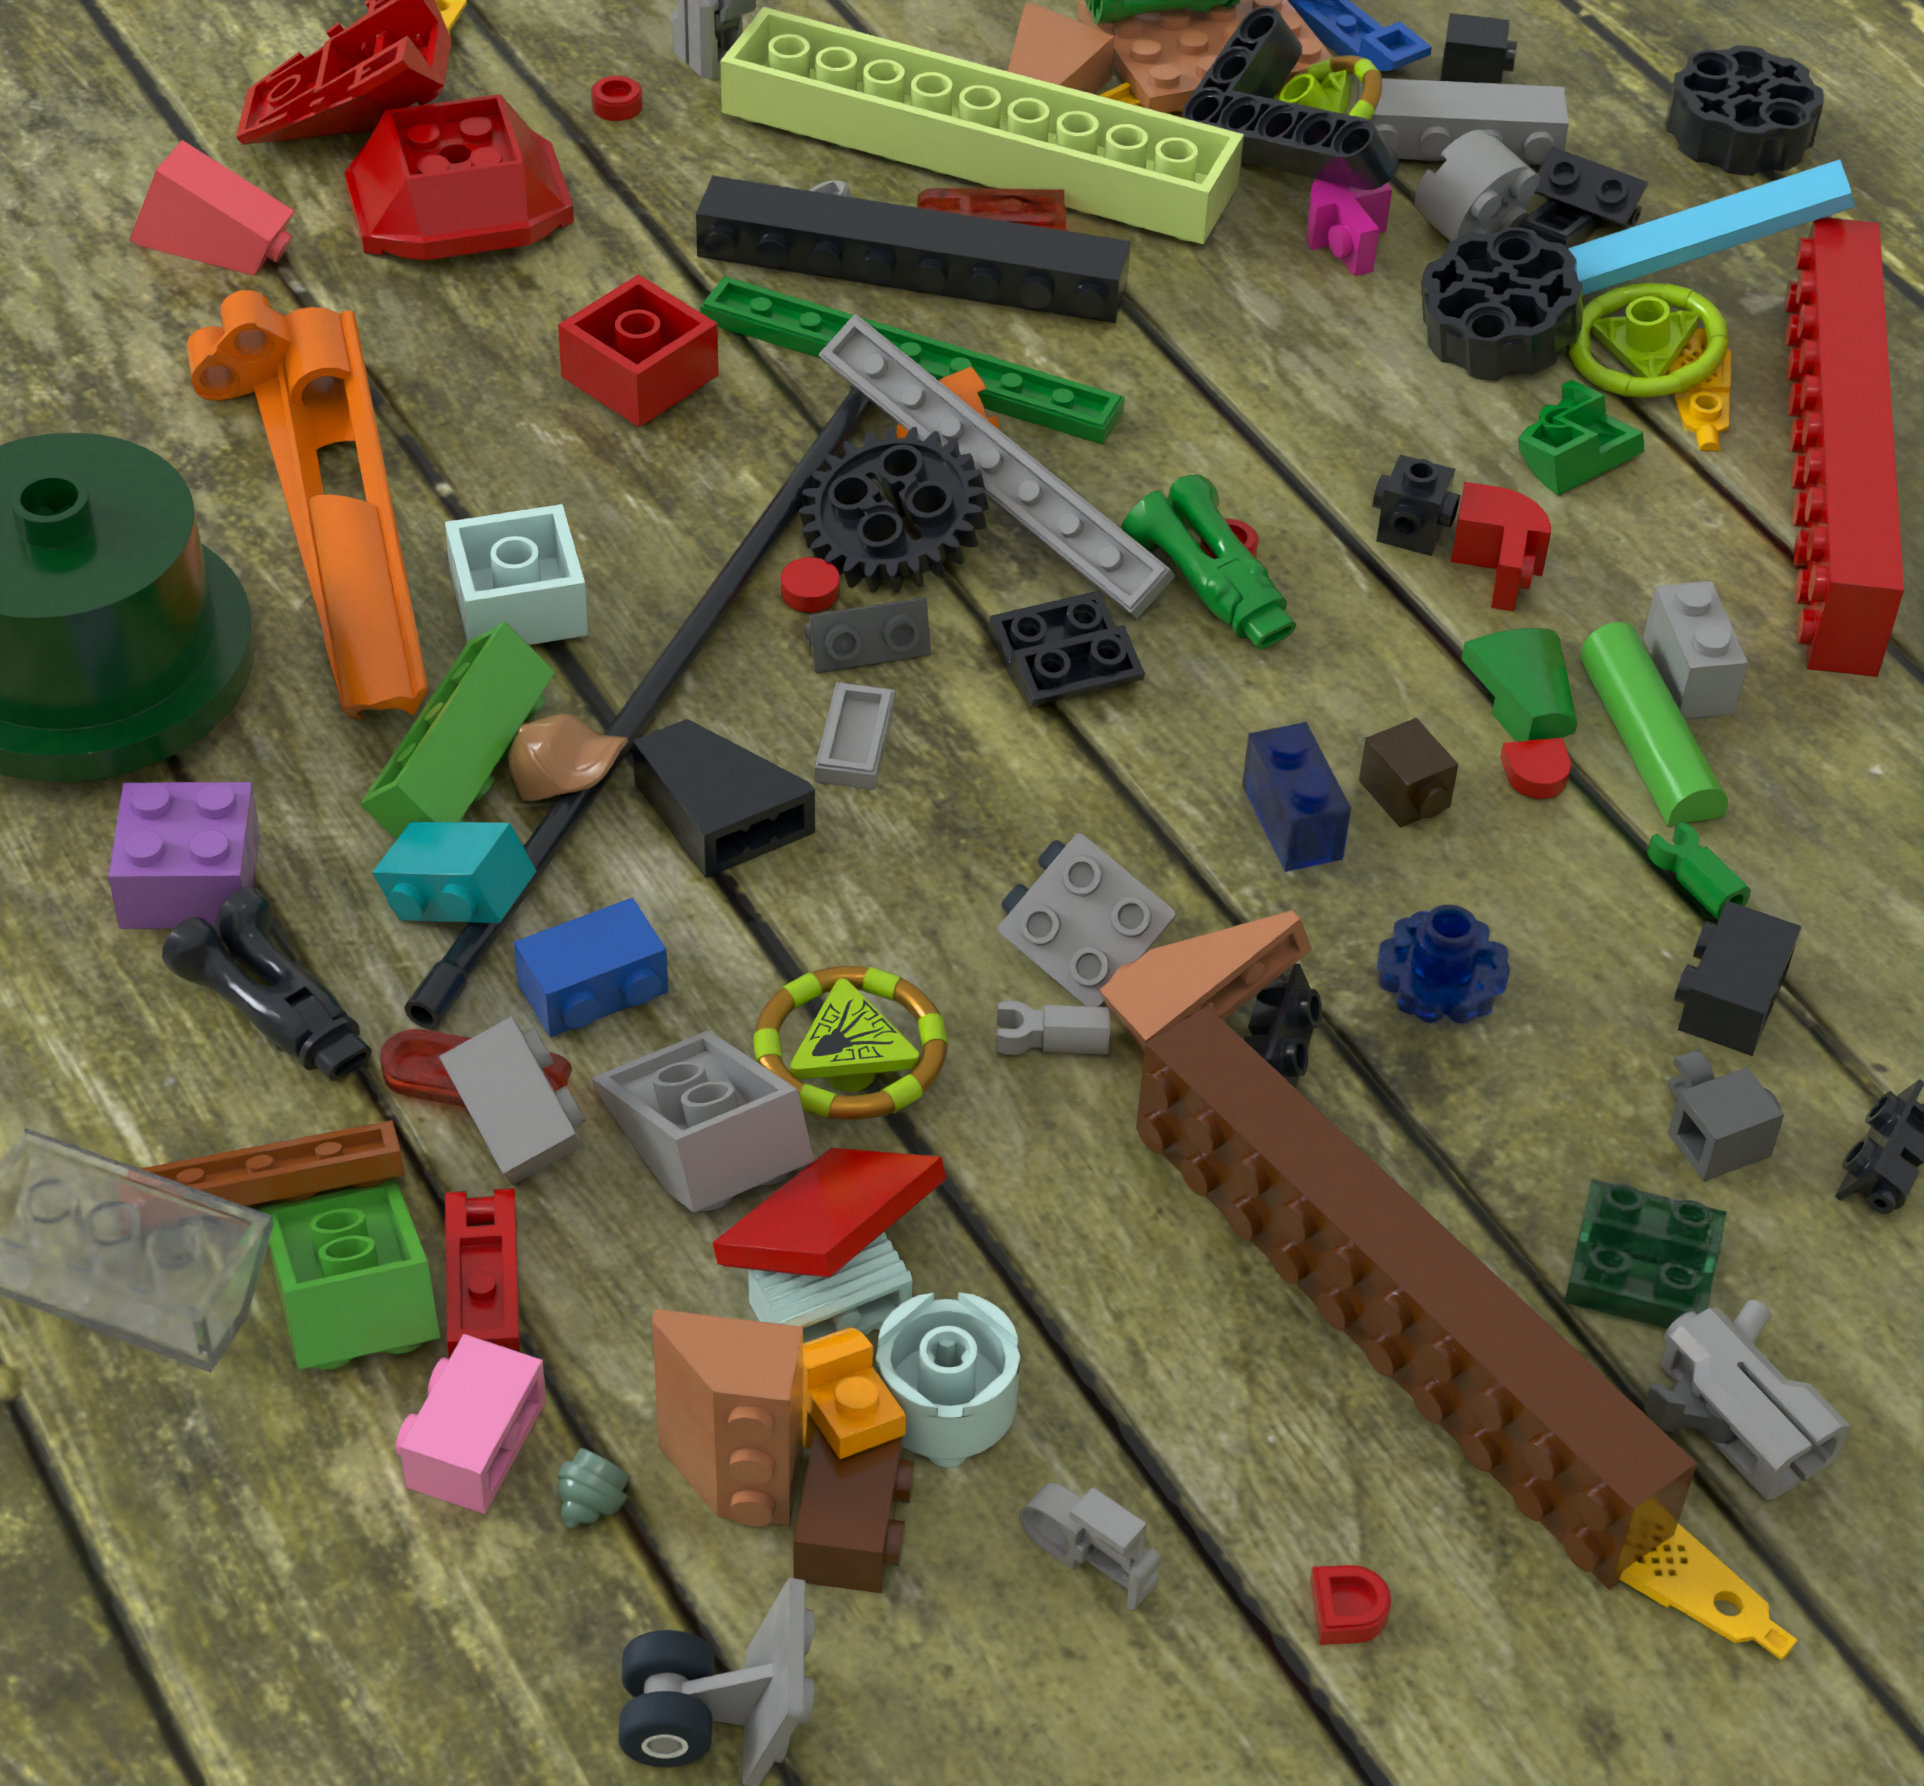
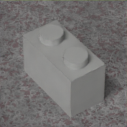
[1643,581,1748,719]
[439,1016,586,1185]

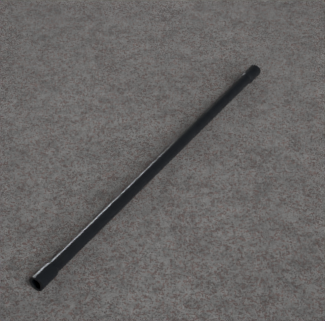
[404,385,876,1030]

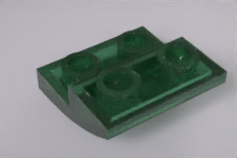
[1564,1179,1726,1329]

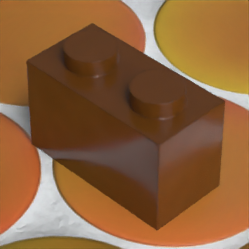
[793,1424,916,1593]

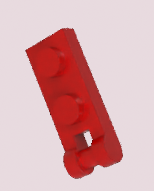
[445,1188,520,1359]

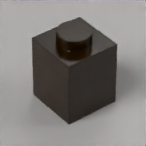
[1359,717,1459,828]

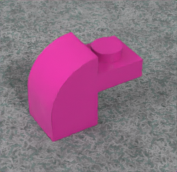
[1306,179,1392,276]

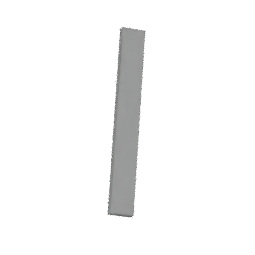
[818,313,1175,620]

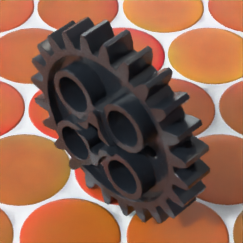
[799,427,989,593]

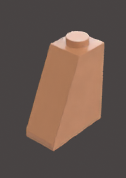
[1007,2,1115,94]

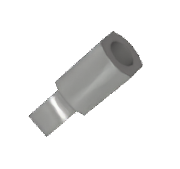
[996,1000,1110,1055]

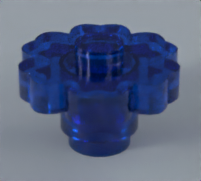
[1377,904,1510,1024]

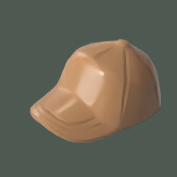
[508,713,628,801]

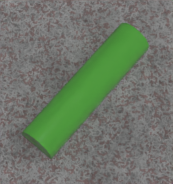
[1580,622,1728,826]

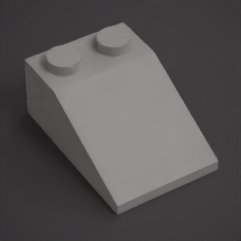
[592,1030,814,1213]

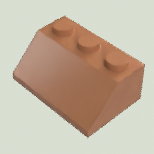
[652,1309,803,1526]

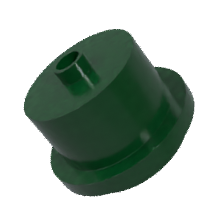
[0,433,255,782]

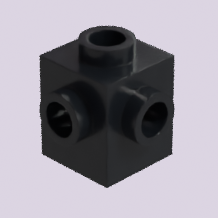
[1372,454,1460,556]

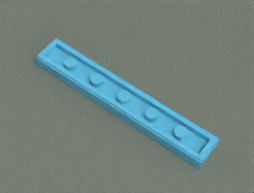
[1568,160,1855,295]

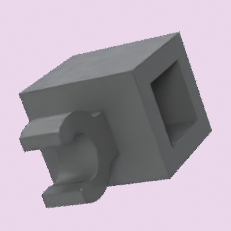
[1667,1050,1784,1182]

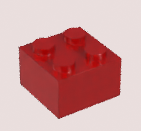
[558,274,719,427]

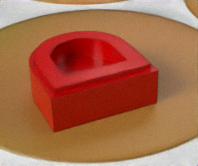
[1500,738,1571,799]
[1310,1565,1391,1645]

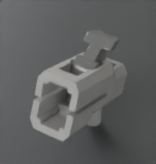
[672,0,756,80]
[1644,1300,1851,1500]

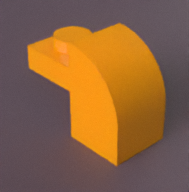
[803,1327,906,1459]

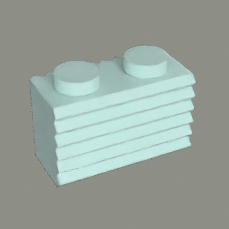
[748,1232,913,1343]

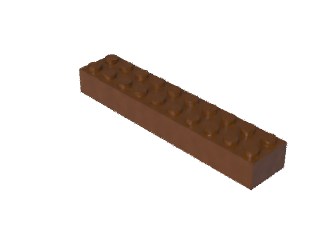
[1136,1006,1697,1590]

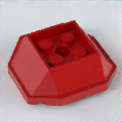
[344,94,574,260]

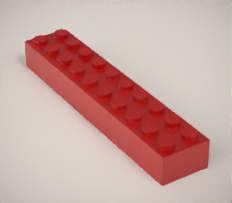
[1784,217,1904,677]

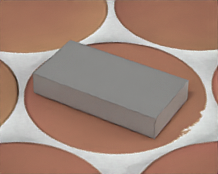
[815,682,896,790]

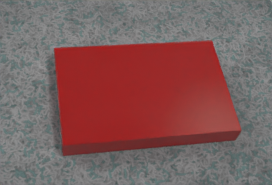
[712,1148,946,1278]

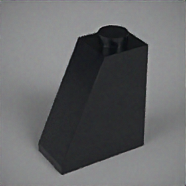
[632,719,815,878]

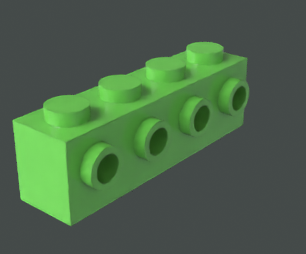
[360,621,555,840]

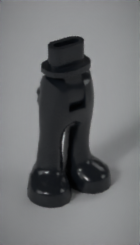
[162,887,372,1081]

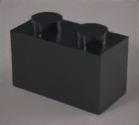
[1674,901,1802,1056]

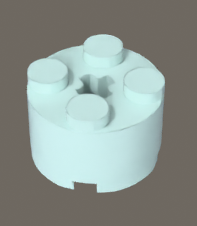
[875,1292,1020,1467]

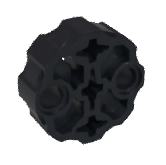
[1665,45,1824,176]
[1421,227,1583,380]

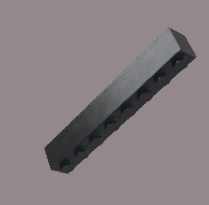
[696,176,1131,323]

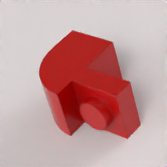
[1451,481,1551,611]

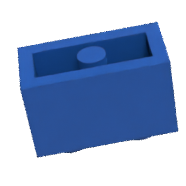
[514,897,668,1037]

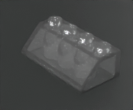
[0,1128,274,1373]

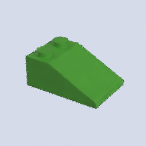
[260,1179,441,1370]

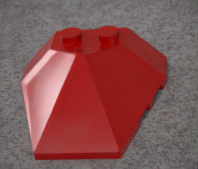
[236,0,452,145]

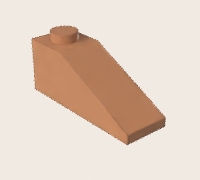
[1099,910,1312,1053]

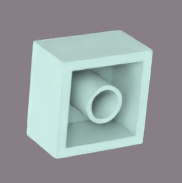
[445,504,588,645]

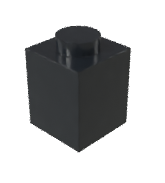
[1440,13,1517,84]

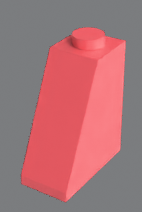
[129,140,294,276]

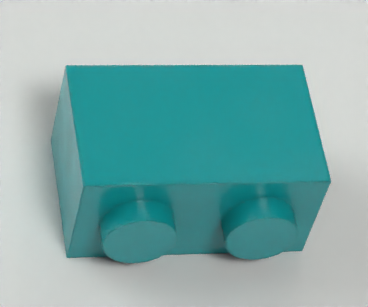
[372,822,537,923]

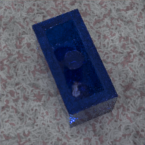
[1242,722,1351,872]

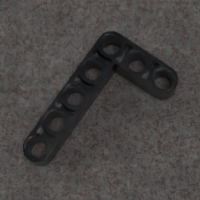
[1183,6,1399,190]

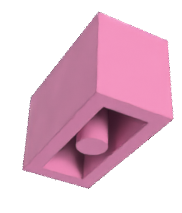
[396,1334,546,1514]

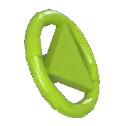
[1568,282,1730,398]

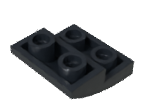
[987,590,1145,707]

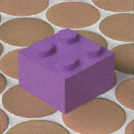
[108,782,260,929]

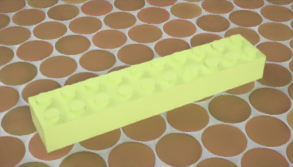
[721,7,1244,245]

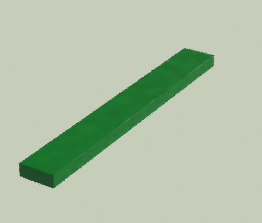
[700,276,1125,445]

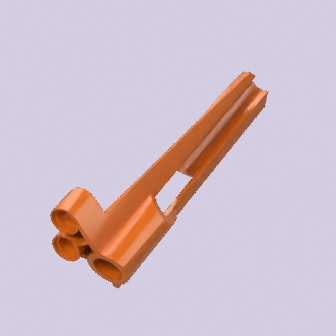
[187,290,429,719]

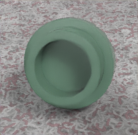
[557,1448,630,1528]

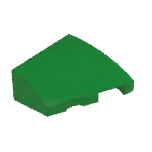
[1518,379,1645,496]
[1461,628,1578,741]

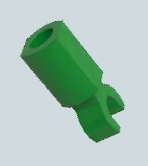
[1647,821,1751,921]

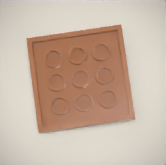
[1078,0,1333,113]

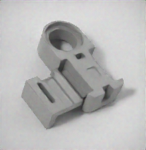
[1020,1483,1161,1610]

